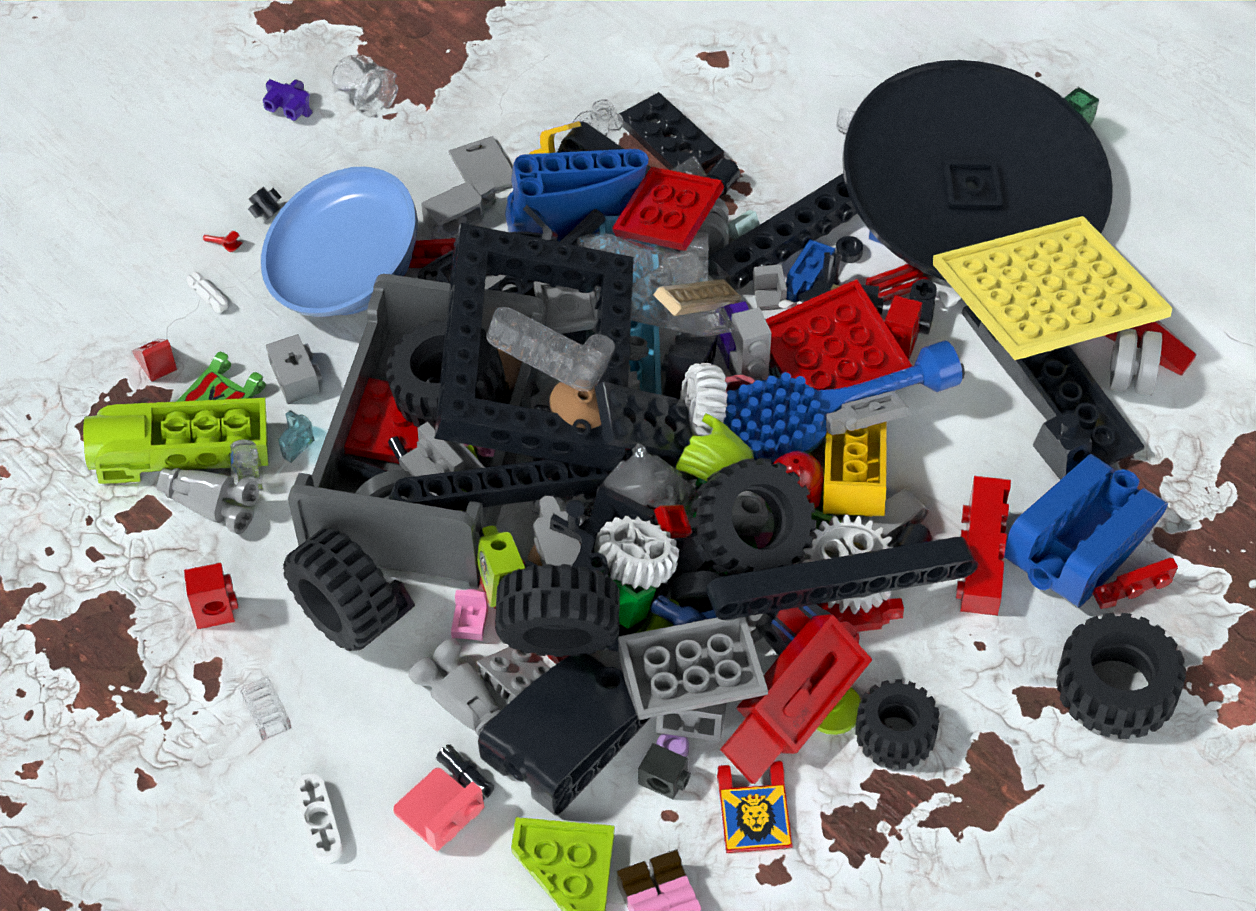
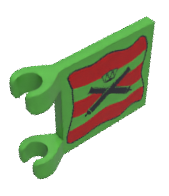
[176,351,266,402]

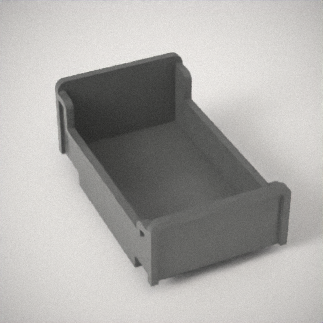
[288,274,548,588]

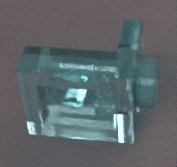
[278,410,315,463]

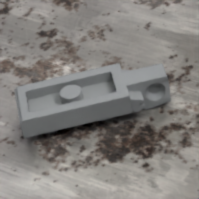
[826,391,909,435]

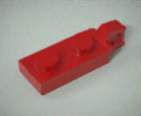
[1092,557,1178,609]
[817,598,904,632]

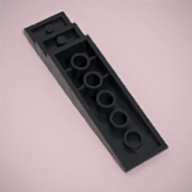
[962,305,1145,465]

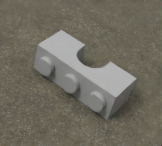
[729,307,772,381]

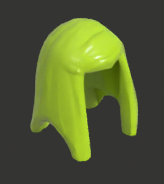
[676,413,754,481]

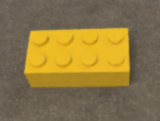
[823,421,887,517]

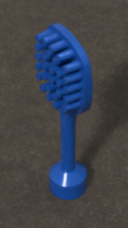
[723,340,962,465]

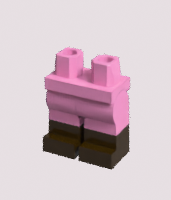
[617,849,701,911]

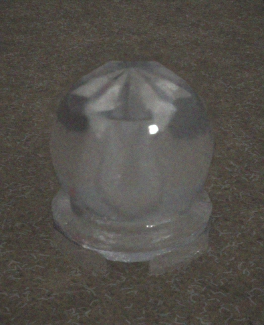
[331,54,398,118]

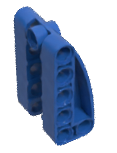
[505,149,648,242]
[1004,454,1168,608]

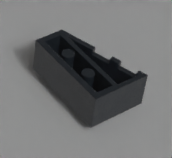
[662,327,719,399]

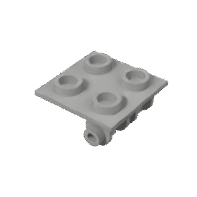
[477,647,550,703]

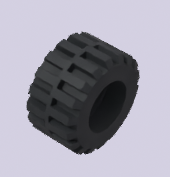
[855,679,940,769]

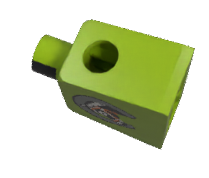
[477,526,525,607]

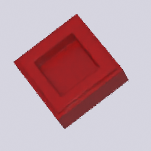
[654,505,692,538]

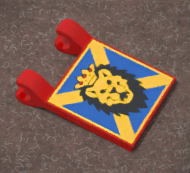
[717,761,792,853]

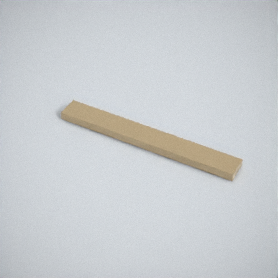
[653,279,742,316]

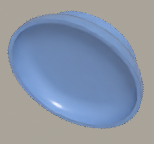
[261,167,418,317]

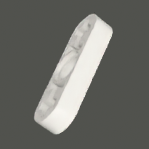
[295,773,343,864]

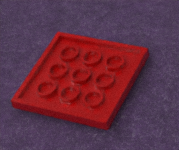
[765,279,912,390]

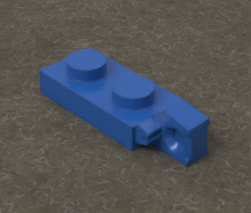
[785,239,836,303]

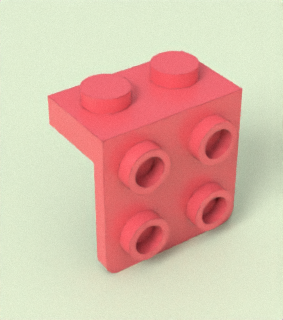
[393,768,484,852]

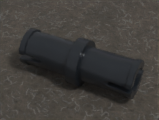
[436,744,494,800]

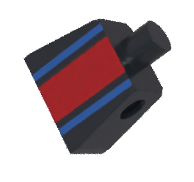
[756,604,831,656]

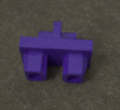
[262,79,313,121]

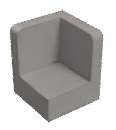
[753,264,787,310]

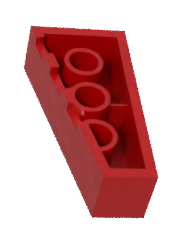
[955,476,1011,616]

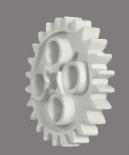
[802,515,894,614]

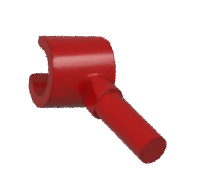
[203,231,243,252]

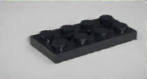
[617,92,724,175]
[594,382,693,459]

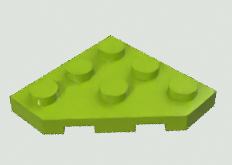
[511,817,615,911]

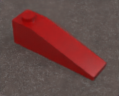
[1105,320,1197,376]

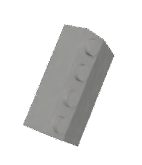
[618,617,768,720]

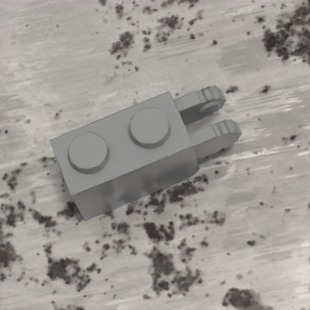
[421,180,496,239]
[533,495,581,566]

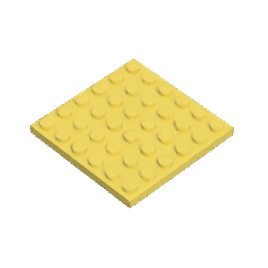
[933,216,1172,360]

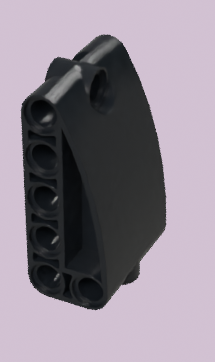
[478,653,650,816]

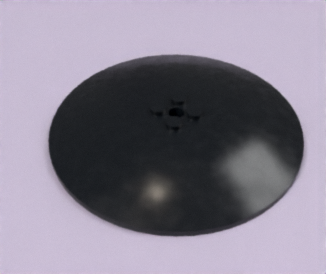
[842,60,1113,281]

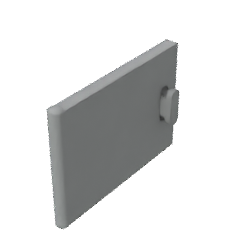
[449,136,513,192]

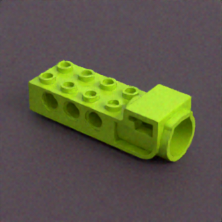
[83,398,268,484]

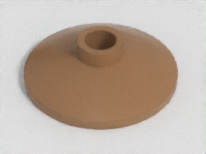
[550,378,601,429]

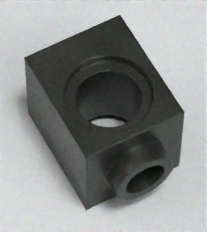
[638,743,691,800]

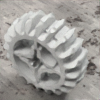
[680,363,728,436]
[594,516,679,590]

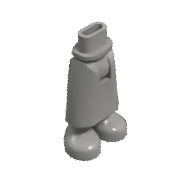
[157,468,259,534]
[408,638,501,736]

